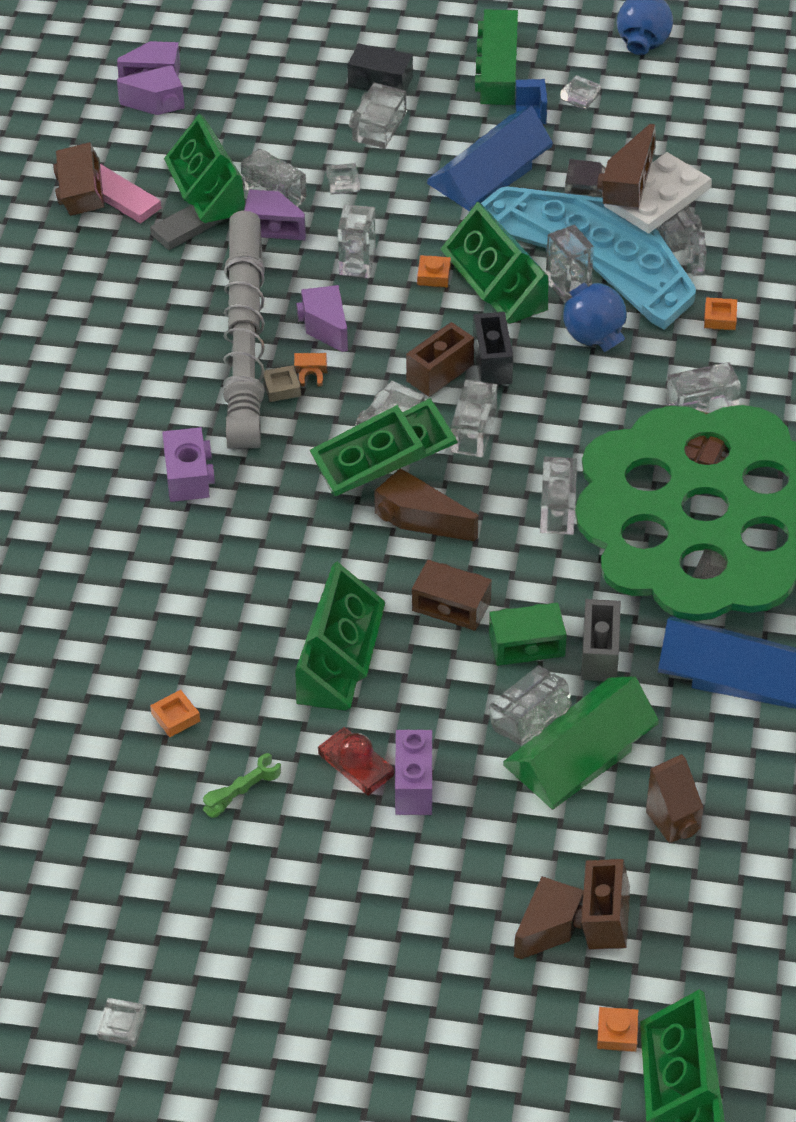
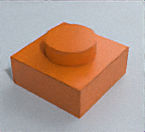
[417,255,451,287]
[704,297,737,330]
[150,690,200,737]
[597,1007,638,1052]

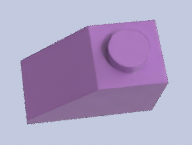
[117,41,180,78]
[117,65,185,115]
[244,189,306,240]
[296,285,348,352]

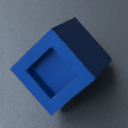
[515,79,547,124]

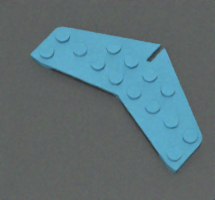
[481,186,696,330]

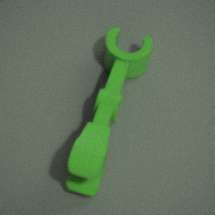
[203,753,281,818]

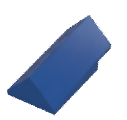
[427,106,553,212]
[658,615,796,709]

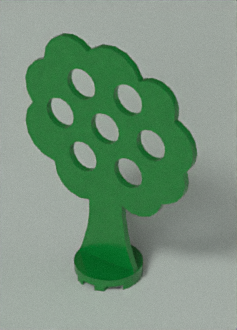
[575,405,796,621]

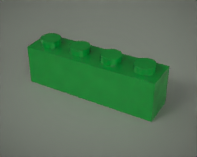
[475,9,518,105]

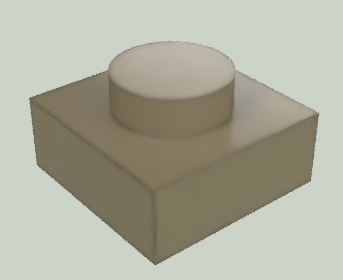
[263,365,301,402]

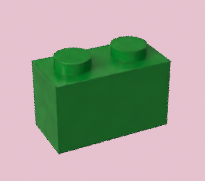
[489,603,567,666]

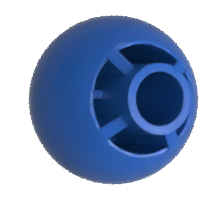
[617,0,673,55]
[563,282,627,352]

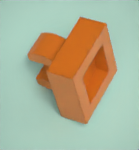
[294,353,327,387]

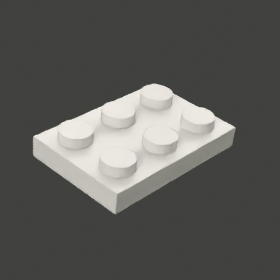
[604,152,712,234]

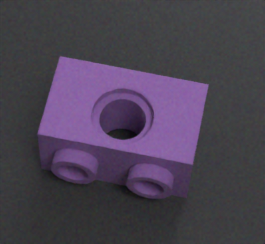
[162,427,215,502]
[395,730,432,815]

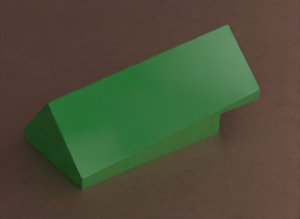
[164,113,245,223]
[441,202,548,324]
[310,398,458,496]
[295,561,385,711]
[503,676,659,810]
[640,989,725,1122]

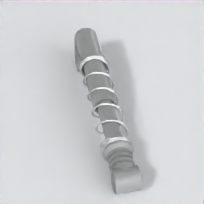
[223,211,265,449]

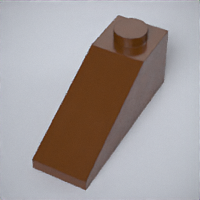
[597,124,656,208]
[374,468,479,541]

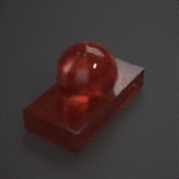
[318,727,394,796]

